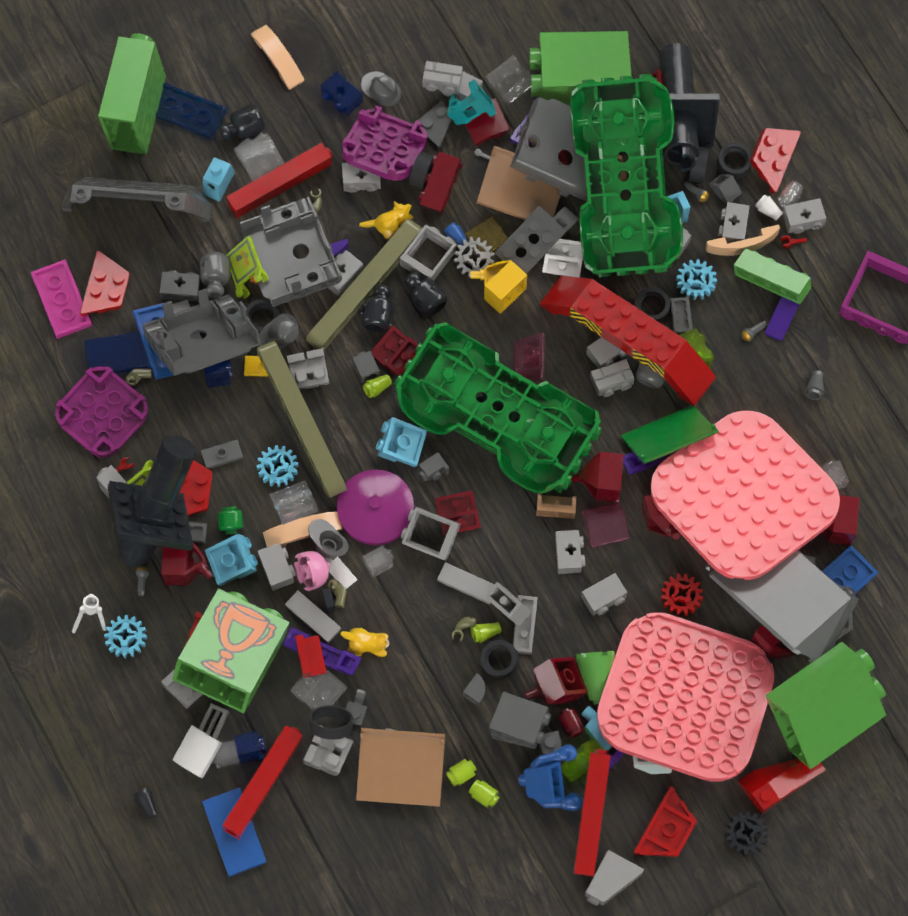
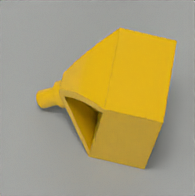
[470,260,527,314]

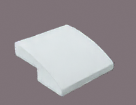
[542,239,583,277]
[173,725,222,778]

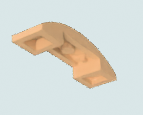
[251,25,305,90]
[705,225,780,256]
[263,512,342,548]

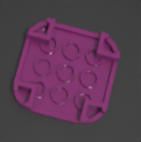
[341,106,428,181]
[55,366,148,458]

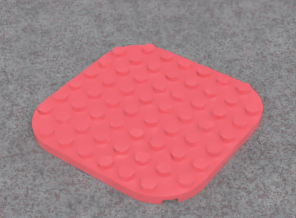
[651,411,840,580]
[597,613,774,782]

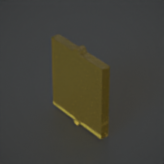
[465,217,508,253]

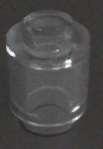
[778,181,803,208]

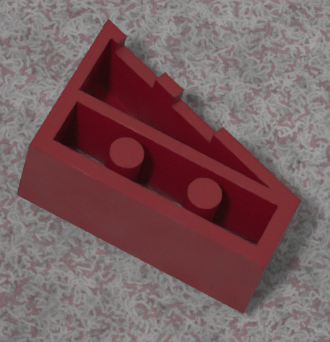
[419,152,464,213]

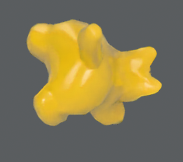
[359,201,413,240]
[340,628,389,657]

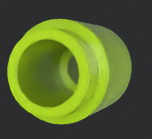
[446,759,477,787]
[469,779,499,808]

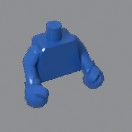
[518,745,583,811]

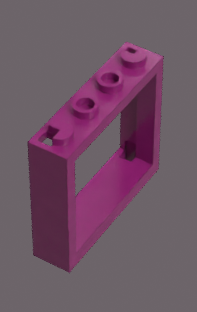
[839,251,908,344]

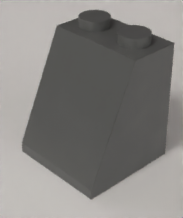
[489,692,551,749]

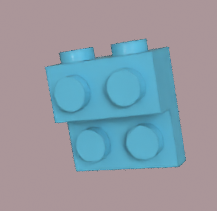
[376,417,427,467]
[205,534,258,586]

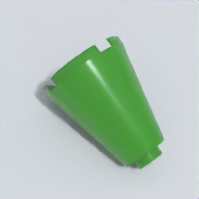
[576,651,615,704]

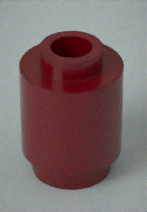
[558,708,584,739]

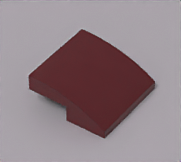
[465,99,511,146]
[371,326,419,376]
[434,490,481,536]

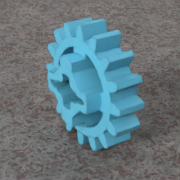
[676,259,717,300]
[257,445,299,487]
[104,615,148,658]

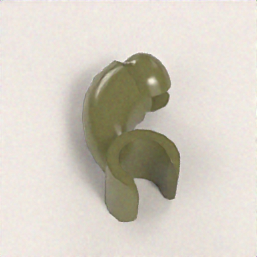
[310,189,322,213]
[452,617,476,642]

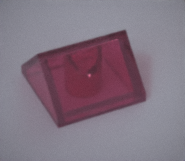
[514,333,545,379]
[582,502,629,547]

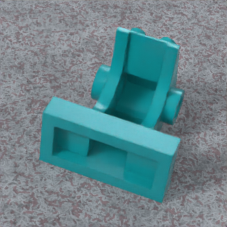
[447,79,497,125]

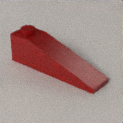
[738,758,825,814]

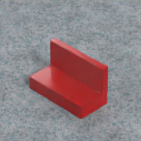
[295,635,327,678]

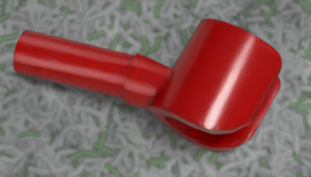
[781,235,807,249]
[115,457,135,472]

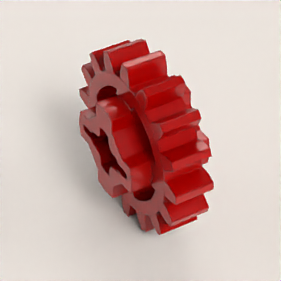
[661,574,703,616]

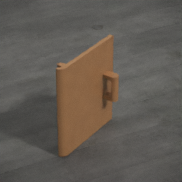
[476,146,560,220]
[356,728,445,807]

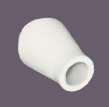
[755,195,783,221]

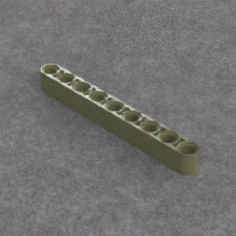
[305,219,422,351]
[256,341,347,498]

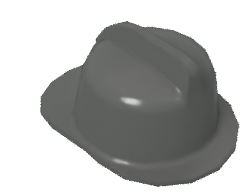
[361,71,401,107]
[259,313,298,350]
[308,519,349,560]

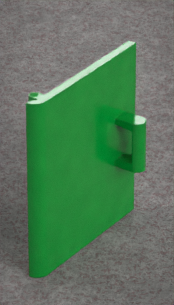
[621,405,719,464]

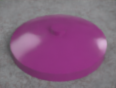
[337,470,414,545]

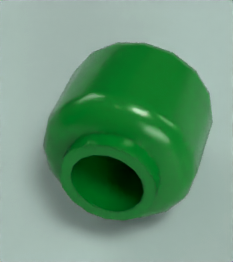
[217,506,243,535]

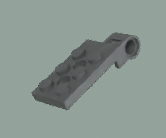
[495,206,579,274]

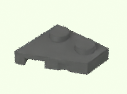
[418,101,452,150]

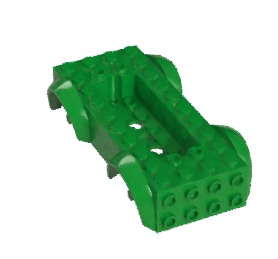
[570,74,683,277]
[394,322,602,494]

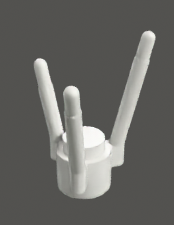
[72,594,106,633]

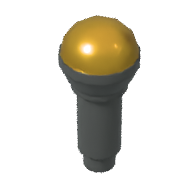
[684,181,709,202]
[741,321,767,341]
[136,566,149,596]

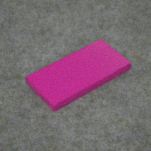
[30,259,92,339]

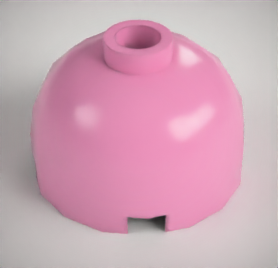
[294,551,330,591]

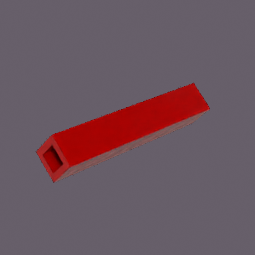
[226,143,333,218]
[222,726,303,840]
[574,749,611,876]

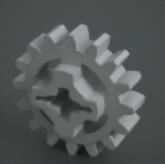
[454,237,495,278]

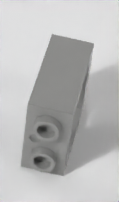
[400,225,456,280]
[401,507,461,560]

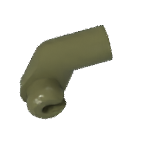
[126,368,152,386]
[328,580,347,608]

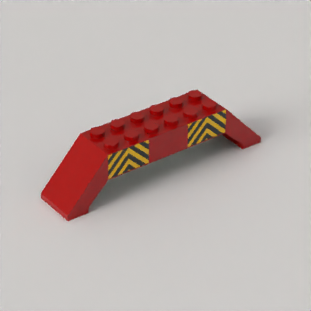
[539,276,716,407]

